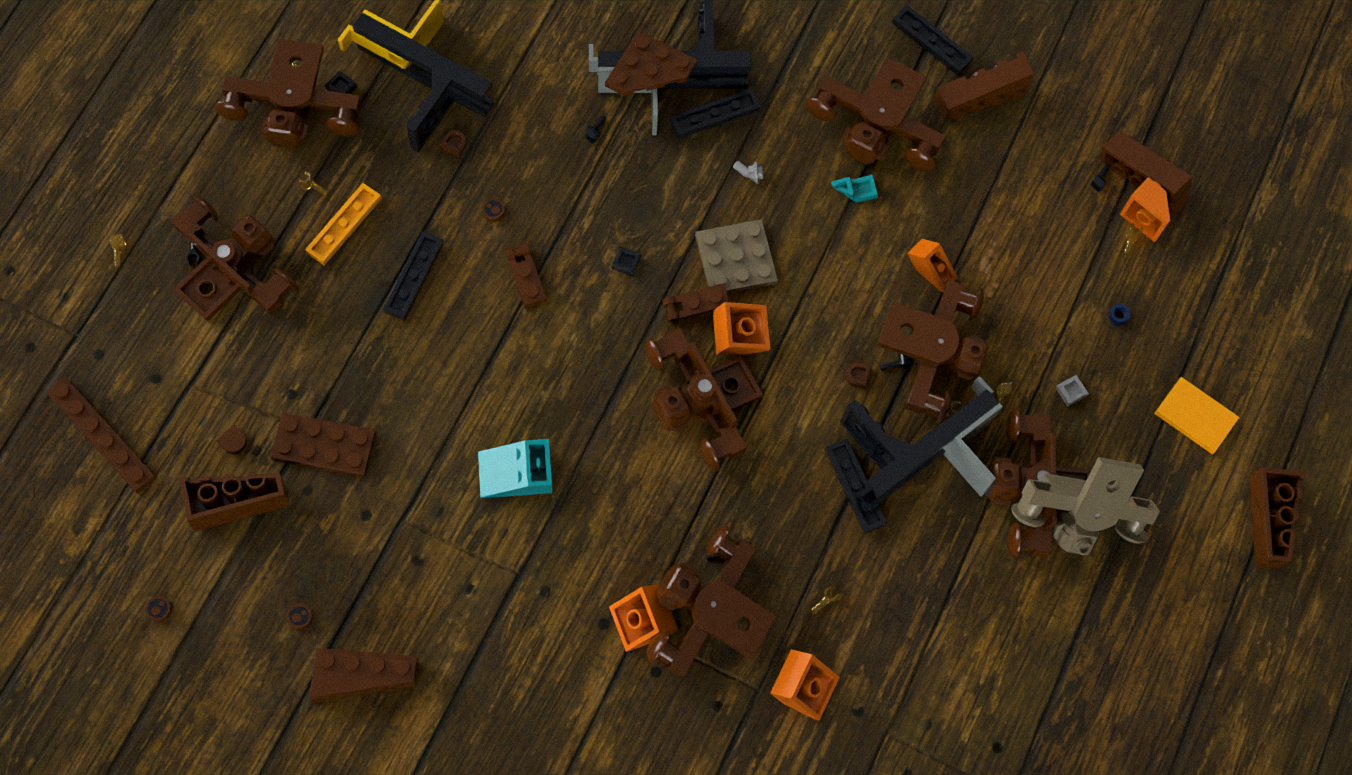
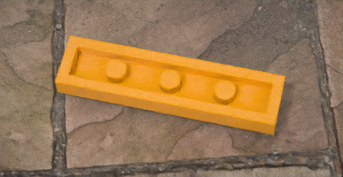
[305,183,382,266]

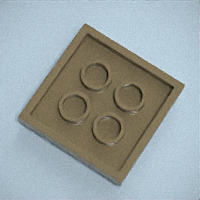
[695,219,778,294]

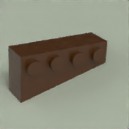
[934,51,1034,120]
[1101,130,1192,220]
[1249,467,1306,569]
[179,473,290,532]
[309,648,419,703]

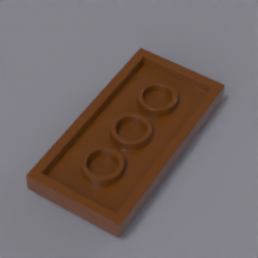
[270,413,376,477]

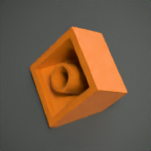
[1120,177,1170,242]
[713,302,770,356]
[609,585,678,652]
[770,649,840,721]

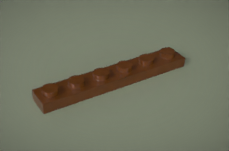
[45,376,156,494]

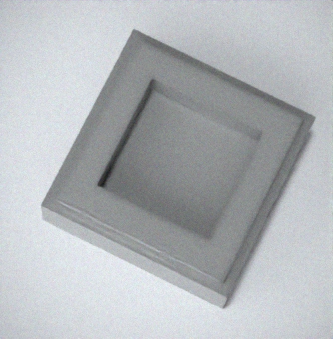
[1055,375,1089,407]

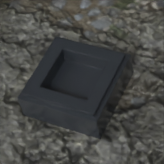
[325,70,357,94]
[612,247,641,277]

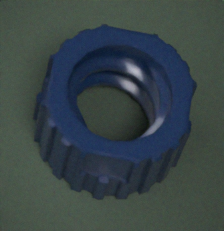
[1108,304,1131,327]

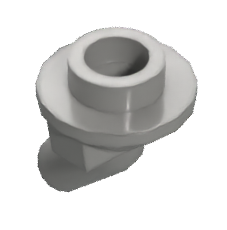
[733,161,763,184]

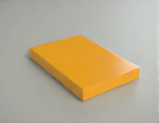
[1154,377,1239,455]

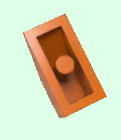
[907,239,958,292]

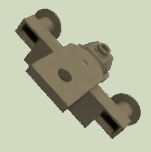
[1011,457,1160,555]

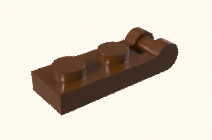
[505,243,547,309]
[662,283,729,322]

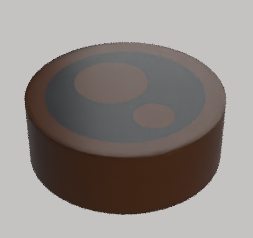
[482,198,505,222]
[145,596,172,622]
[287,604,312,630]

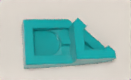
[831,175,878,202]

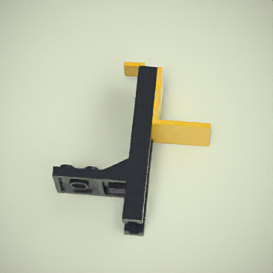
[338,0,494,152]

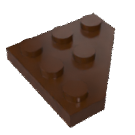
[605,30,697,96]

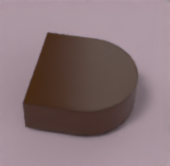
[439,130,467,157]
[845,363,871,389]
[216,424,247,454]

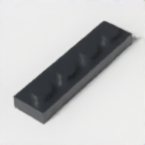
[892,5,974,75]
[670,88,761,139]
[383,231,444,321]
[825,439,887,534]

